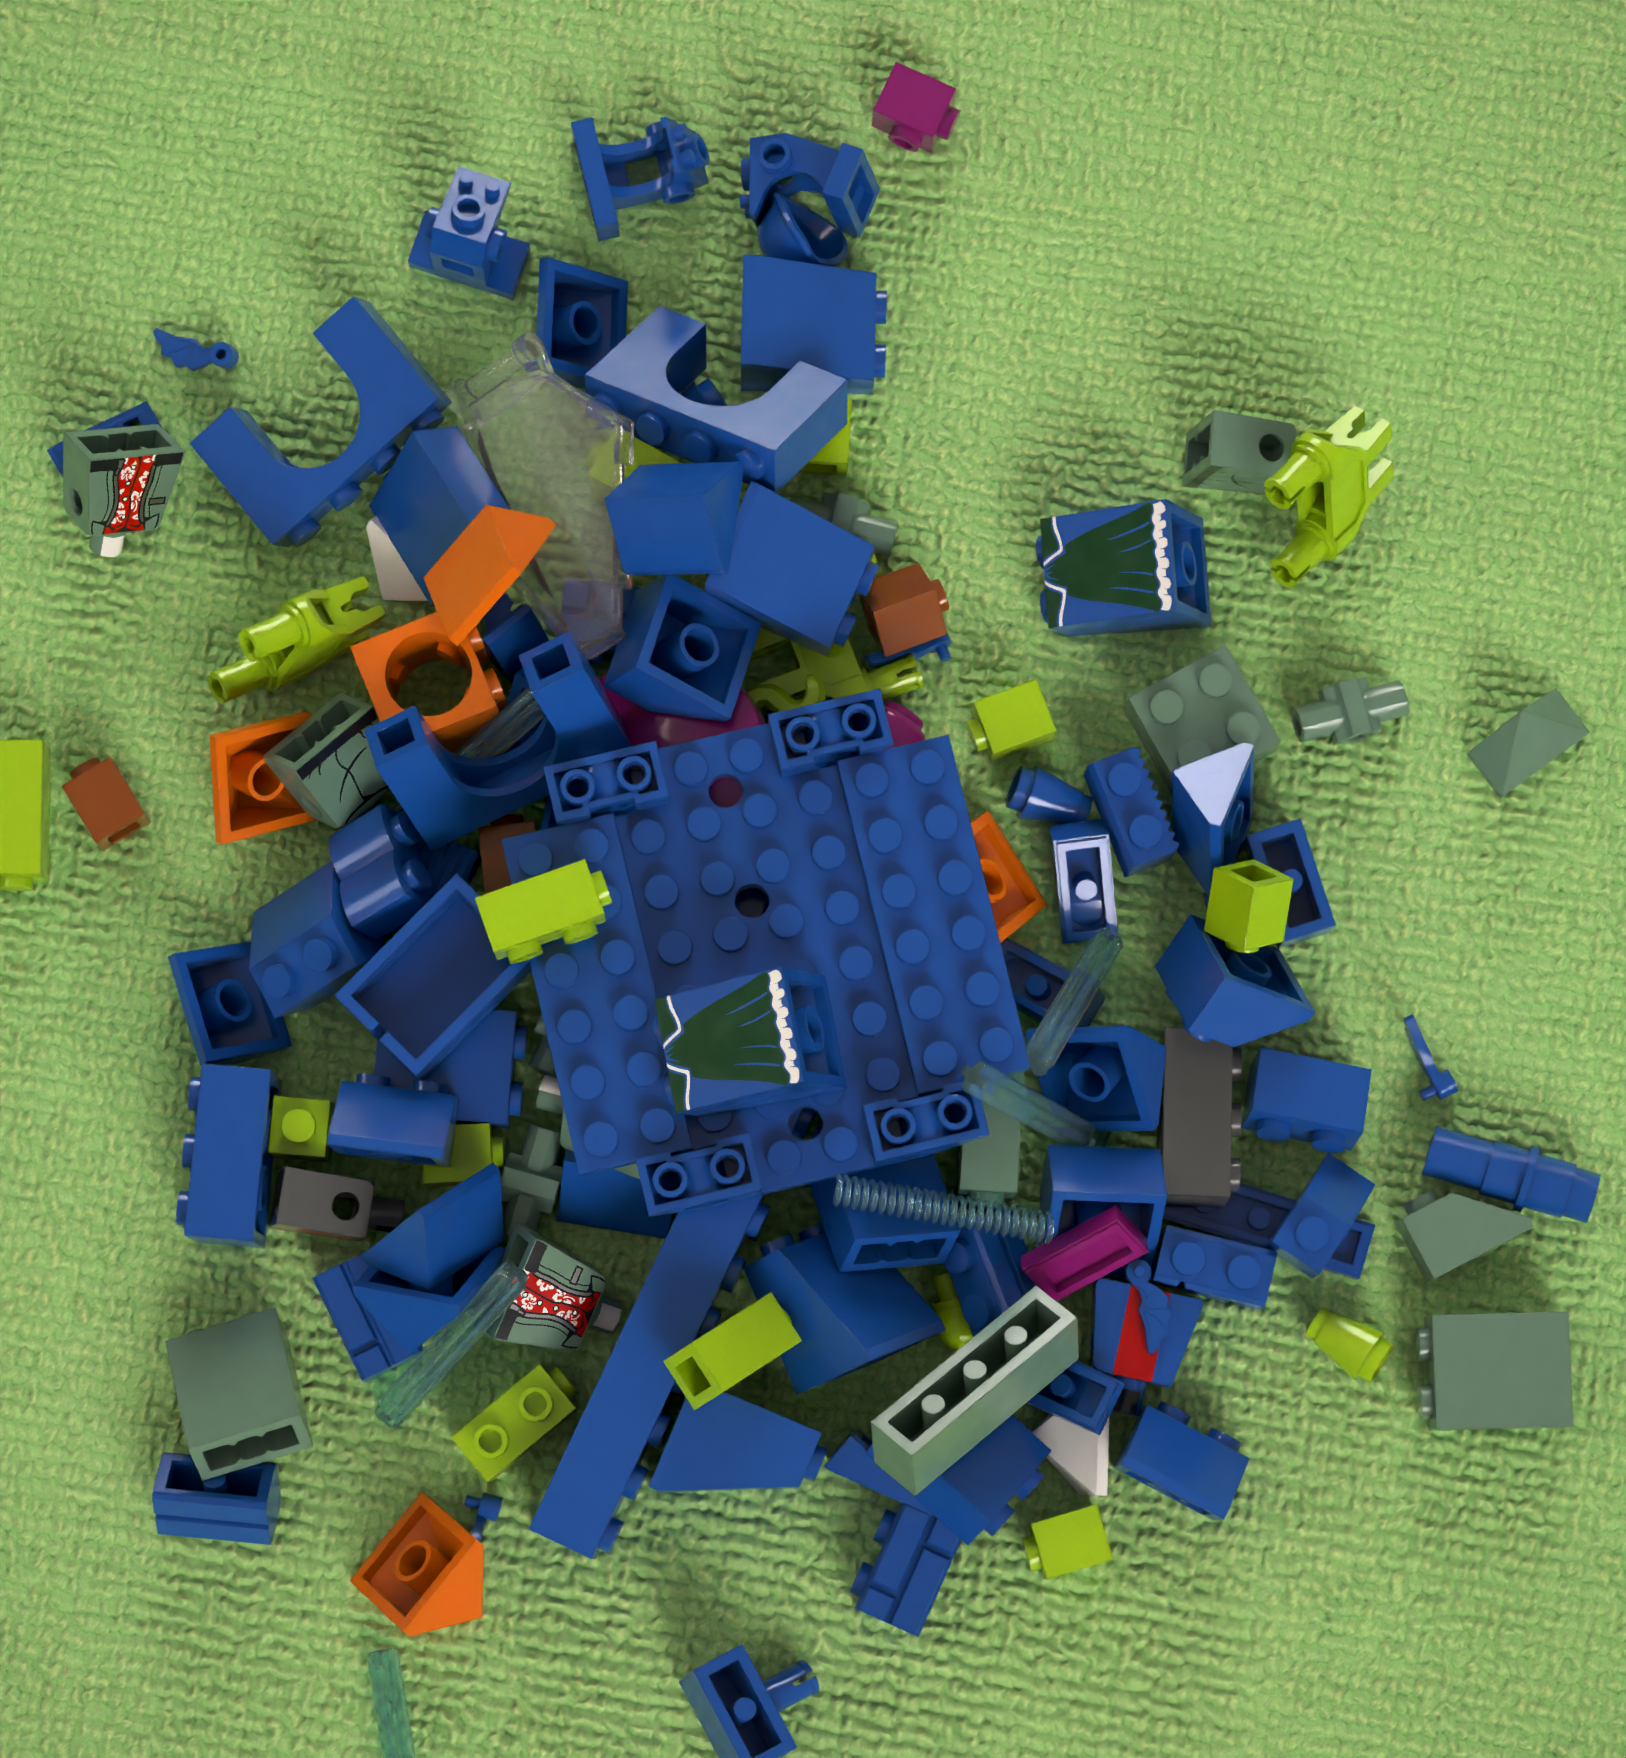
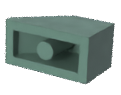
[1394,1190,1534,1282]

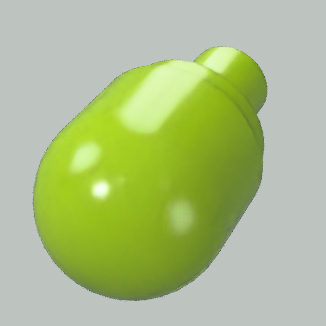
[932,1271,973,1350]

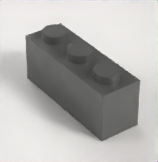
[1157,1027,1242,1208]

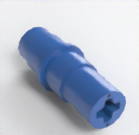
[1422,1126,1601,1223]

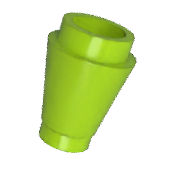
[1305,1307,1394,1383]

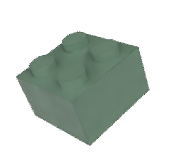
[1123,644,1281,795]

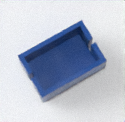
[334,873,532,1080]

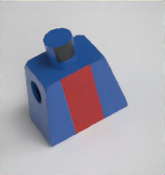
[1089,1278,1204,1416]

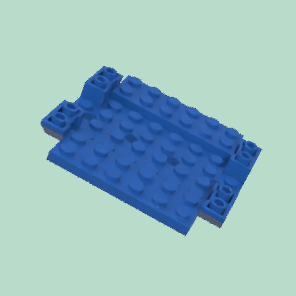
[501,688,1031,1217]

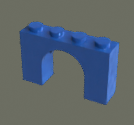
[190,296,452,547]
[585,306,848,493]
[364,631,632,851]

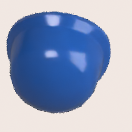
[757,190,848,267]

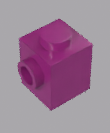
[872,62,961,153]

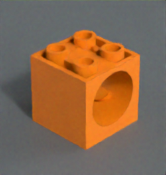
[350,612,507,754]

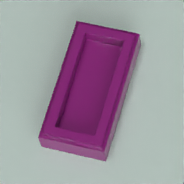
[1021,1205,1149,1301]

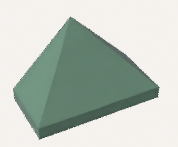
[1467,688,1590,798]

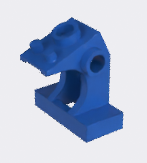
[571,117,709,242]
[740,133,880,238]
[408,166,531,300]

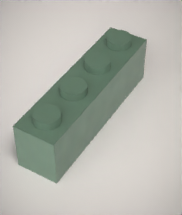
[871,1286,1079,1496]

